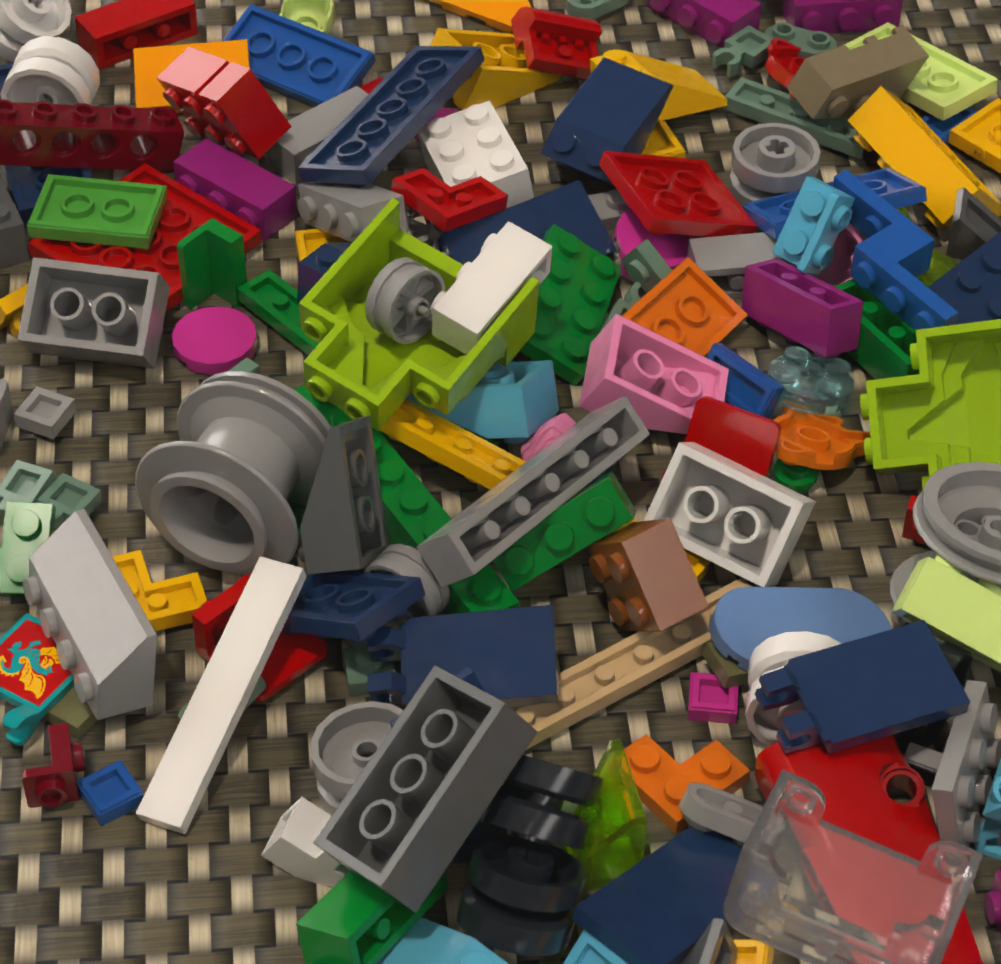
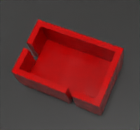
[157,47,291,159]

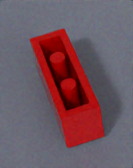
[75,0,198,70]

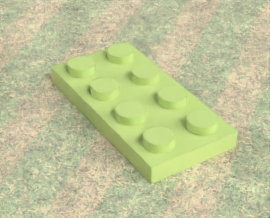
[845,22,998,121]

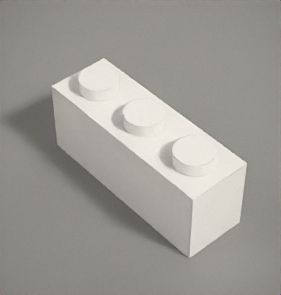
[430,221,553,355]

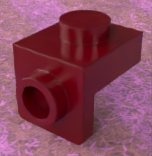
[22,723,85,808]

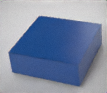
[76,760,145,826]

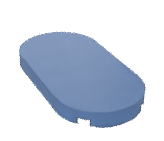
[709,587,892,671]

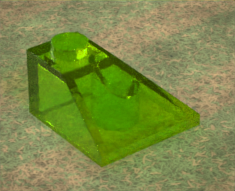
[562,738,647,892]

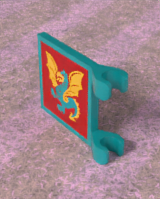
[0,613,74,746]

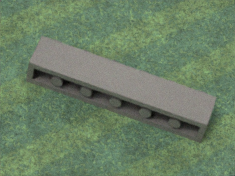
[416,396,650,587]

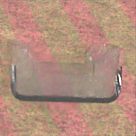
[723,769,984,964]

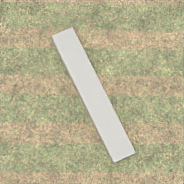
[136,556,307,834]

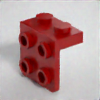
[660,396,781,483]
[192,573,328,702]

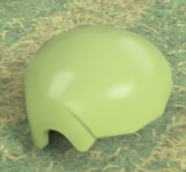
[280,0,336,35]

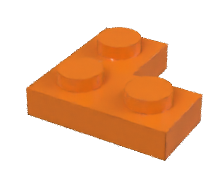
[608,734,751,834]

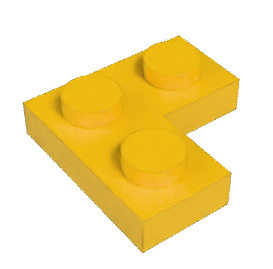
[112,550,207,632]

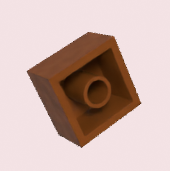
[587,518,709,631]

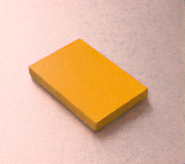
[133,39,250,114]

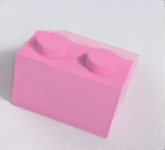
[579,314,729,434]

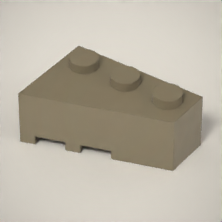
[787,25,929,119]

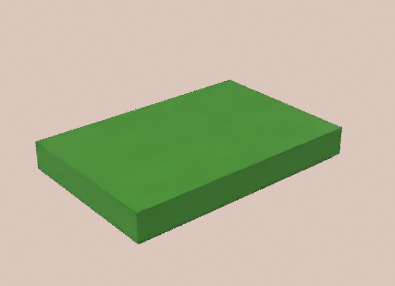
[27,174,168,249]

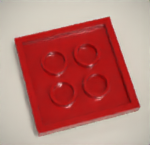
[599,151,758,238]

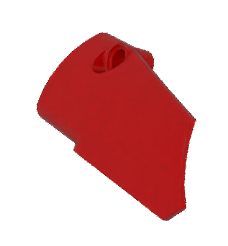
[754,735,983,964]

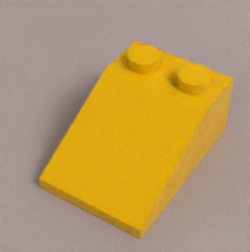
[430,28,561,110]
[590,50,727,122]

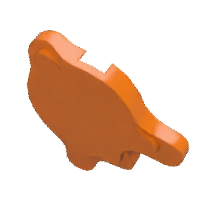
[774,400,871,470]

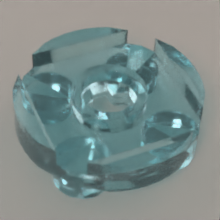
[767,346,854,414]

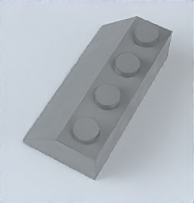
[23,509,157,720]

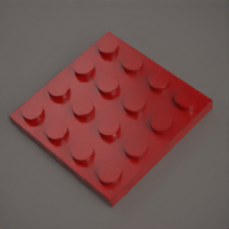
[28,163,262,313]

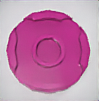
[172,306,257,375]

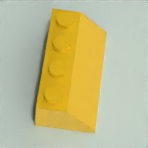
[847,86,1001,230]

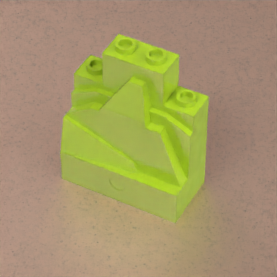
[299,198,540,431]
[860,319,1001,491]

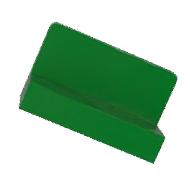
[177,218,247,309]

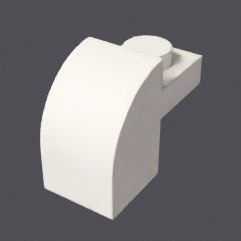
[261,797,350,887]

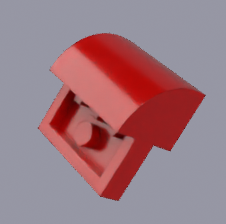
[511,7,602,79]

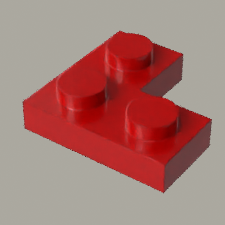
[391,168,508,232]

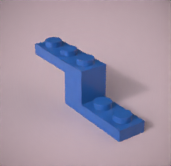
[833,169,959,331]

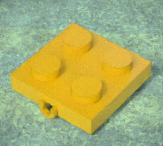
[948,98,1001,173]

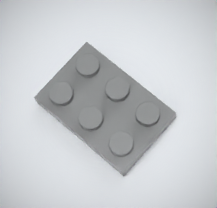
[931,680,1001,863]

